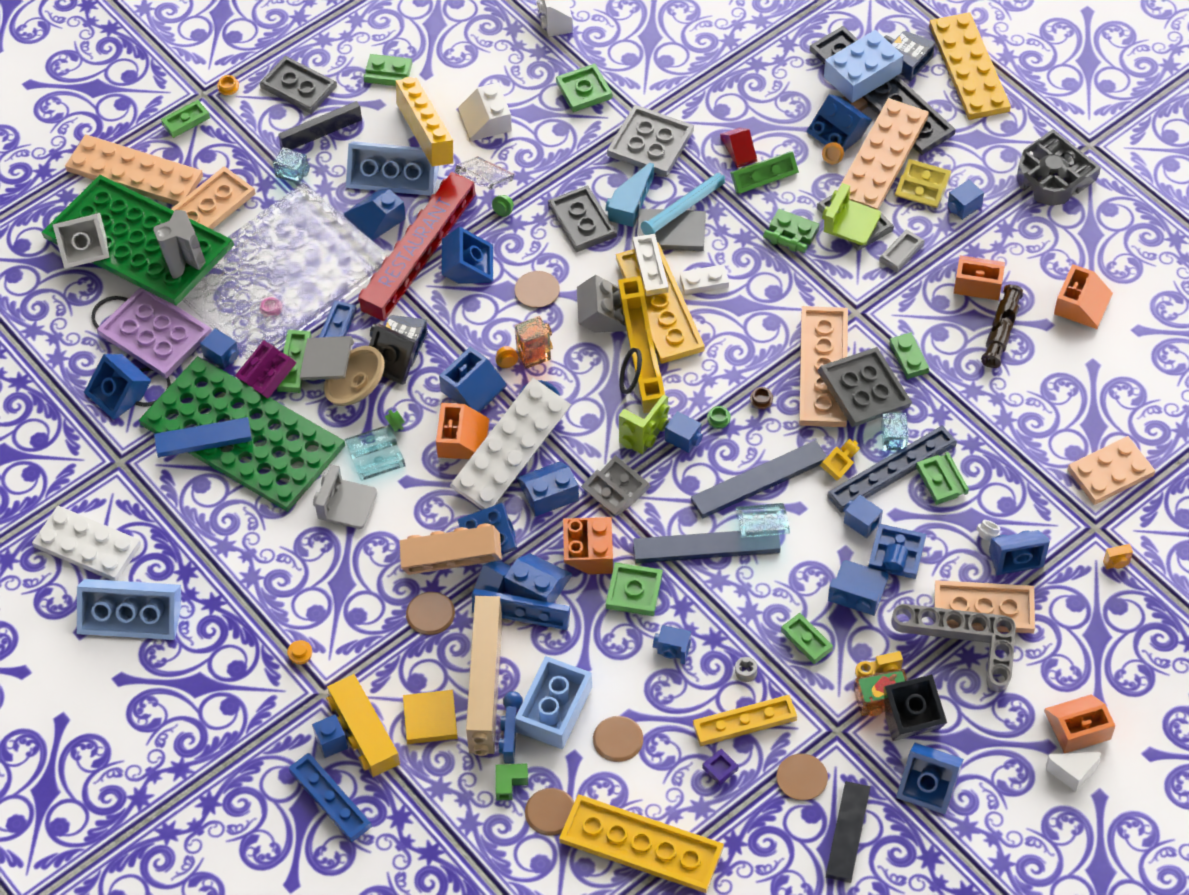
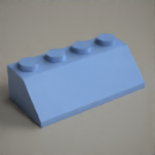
[346,141,439,196]
[77,579,181,640]

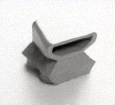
[154,210,206,279]

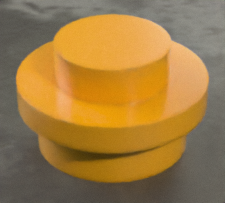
[217,75,239,95]
[822,142,844,164]
[495,346,518,368]
[287,640,313,665]

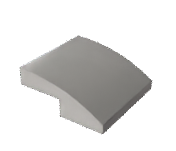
[581,455,651,516]

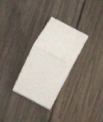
[1046,752,1101,792]

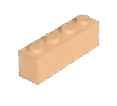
[399,524,502,575]

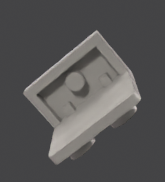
[313,465,377,529]

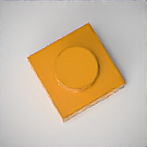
[1103,544,1133,569]

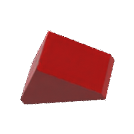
[720,128,757,168]

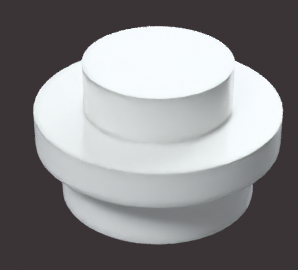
[976,520,1000,541]

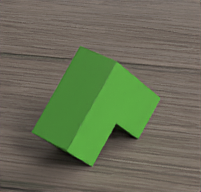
[495,763,528,801]

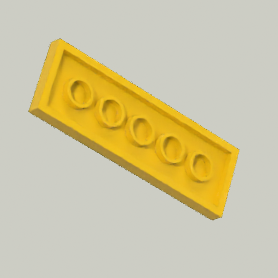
[929,12,1011,120]
[616,242,705,364]
[559,794,724,893]

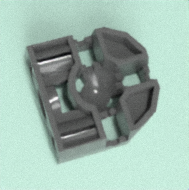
[1016,129,1101,206]

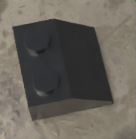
[883,674,947,741]

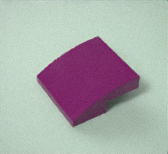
[235,340,297,399]

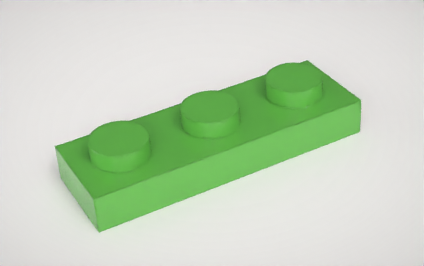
[730,151,799,194]
[277,330,311,393]

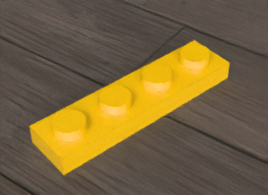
[693,695,797,747]

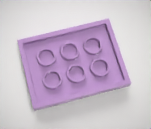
[97,288,212,379]

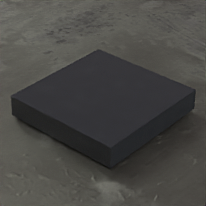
[369,324,419,385]

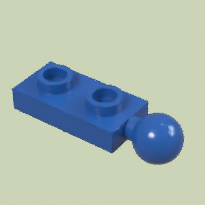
[499,691,523,764]

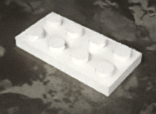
[32,506,141,581]

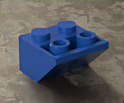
[806,94,872,152]
[439,346,506,413]

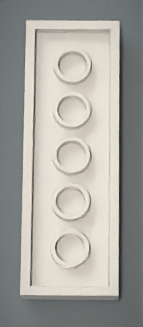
[450,377,571,510]

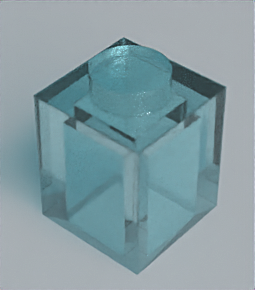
[273,147,310,184]
[881,412,909,451]

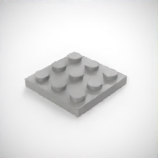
[607,105,694,177]

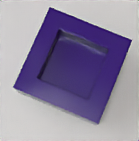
[702,749,739,785]

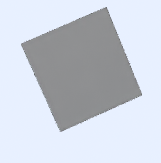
[300,336,354,381]

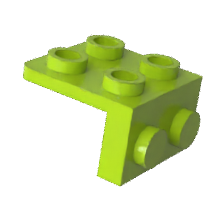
[822,183,881,245]
[619,395,670,455]

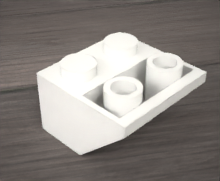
[536,0,573,37]

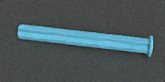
[641,173,725,235]

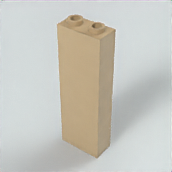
[466,596,502,756]

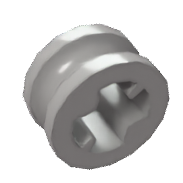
[735,657,757,682]

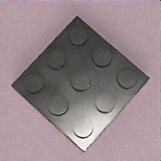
[818,347,912,427]

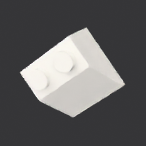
[458,83,512,142]
[53,213,109,269]

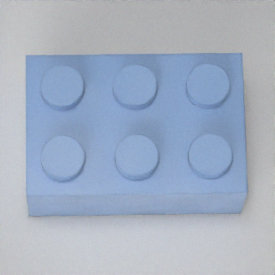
[824,30,904,103]
[515,656,592,749]

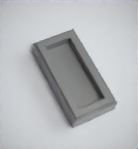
[879,229,925,273]

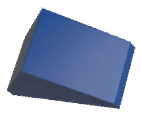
[471,561,512,597]

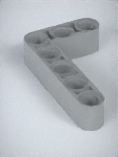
[891,604,1016,692]

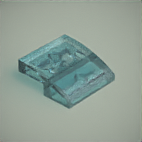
[345,425,406,481]
[735,503,790,538]

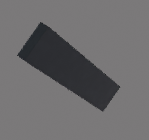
[278,101,362,153]
[825,781,871,883]

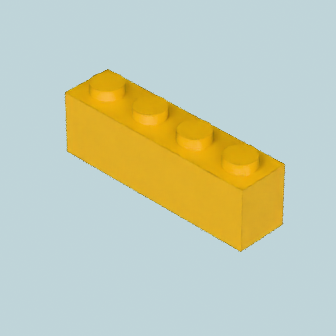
[326,674,400,777]

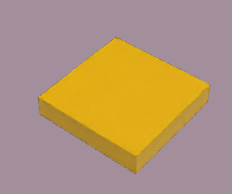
[403,690,458,744]

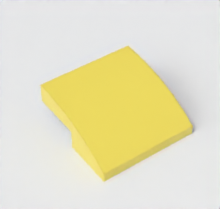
[895,159,951,208]

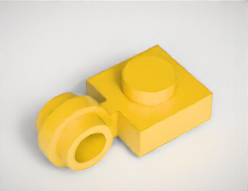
[820,439,860,481]
[855,651,903,679]

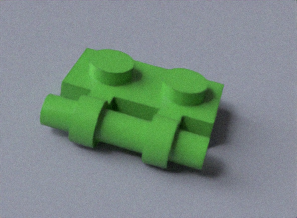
[763,209,820,253]

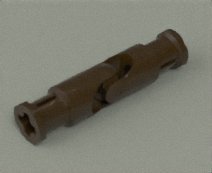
[981,284,1023,368]

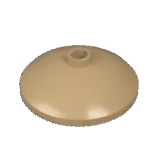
[324,346,384,406]

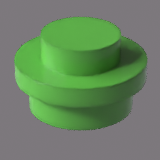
[492,195,514,217]
[707,406,731,429]
[384,410,405,432]

